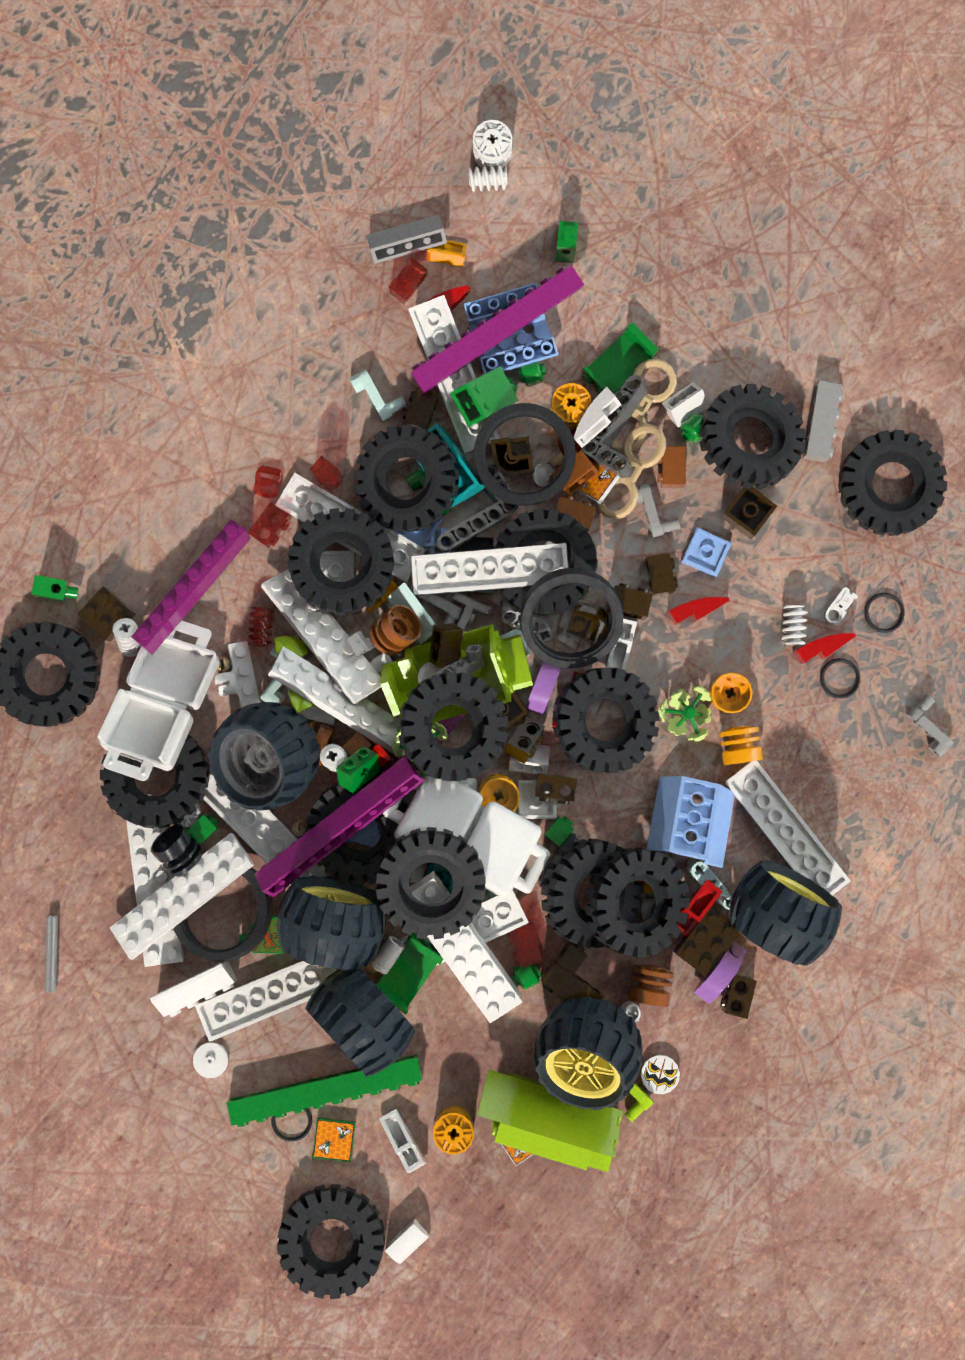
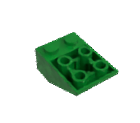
[450,366,519,428]

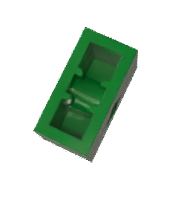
[336,746,380,793]

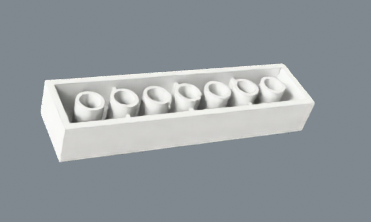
[409,871,523,1023]

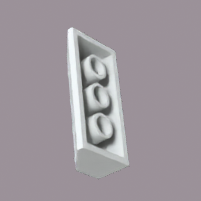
[150,961,237,1017]

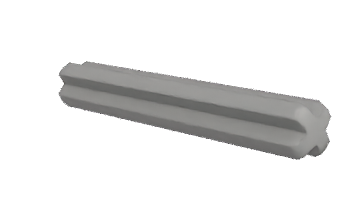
[45,915,58,993]

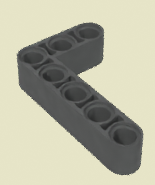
[582,375,648,478]
[435,464,519,554]

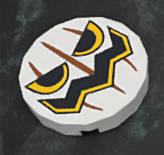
[641,1054,680,1094]

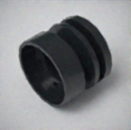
[150,824,204,876]

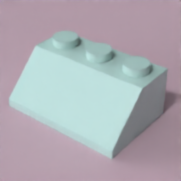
[387,582,436,644]

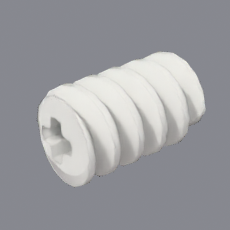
[469,165,507,192]
[781,605,808,645]
[113,618,141,657]
[320,744,350,773]

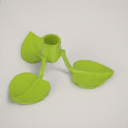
[274,636,327,714]

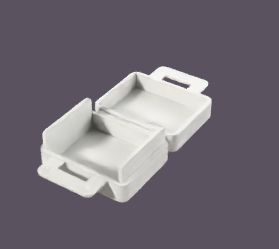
[98,621,220,781]
[383,773,550,897]

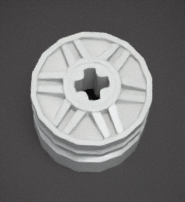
[473,120,512,170]

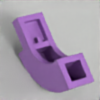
[525,661,561,715]
[694,941,747,1004]

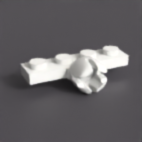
[215,641,260,708]

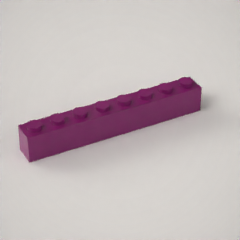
[131,520,251,655]

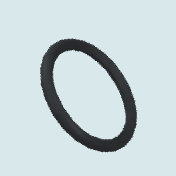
[864,593,905,633]
[820,658,860,699]
[271,1108,312,1142]

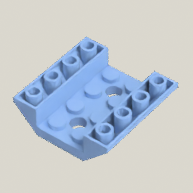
[464,282,559,374]
[646,776,735,868]

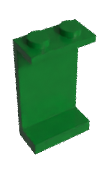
[582,322,659,395]
[376,932,444,1014]

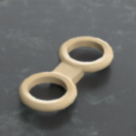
[603,359,677,452]
[596,424,666,519]

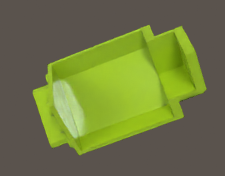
[380,624,533,723]
[477,1069,623,1172]

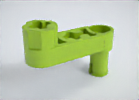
[624,1083,654,1122]

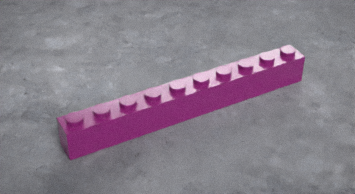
[411,265,584,394]
[255,756,425,897]

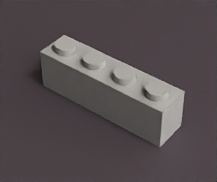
[366,214,447,264]
[803,380,843,462]

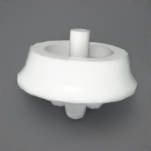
[533,463,554,487]
[621,1001,641,1022]

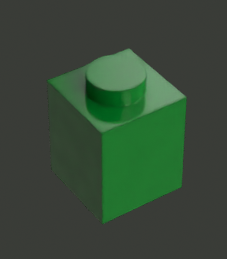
[187,814,220,845]
[544,816,574,847]

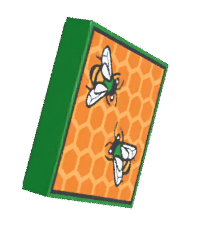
[312,1117,356,1162]

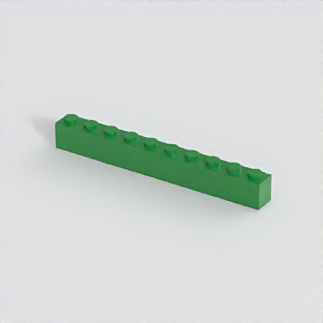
[226,1054,423,1127]

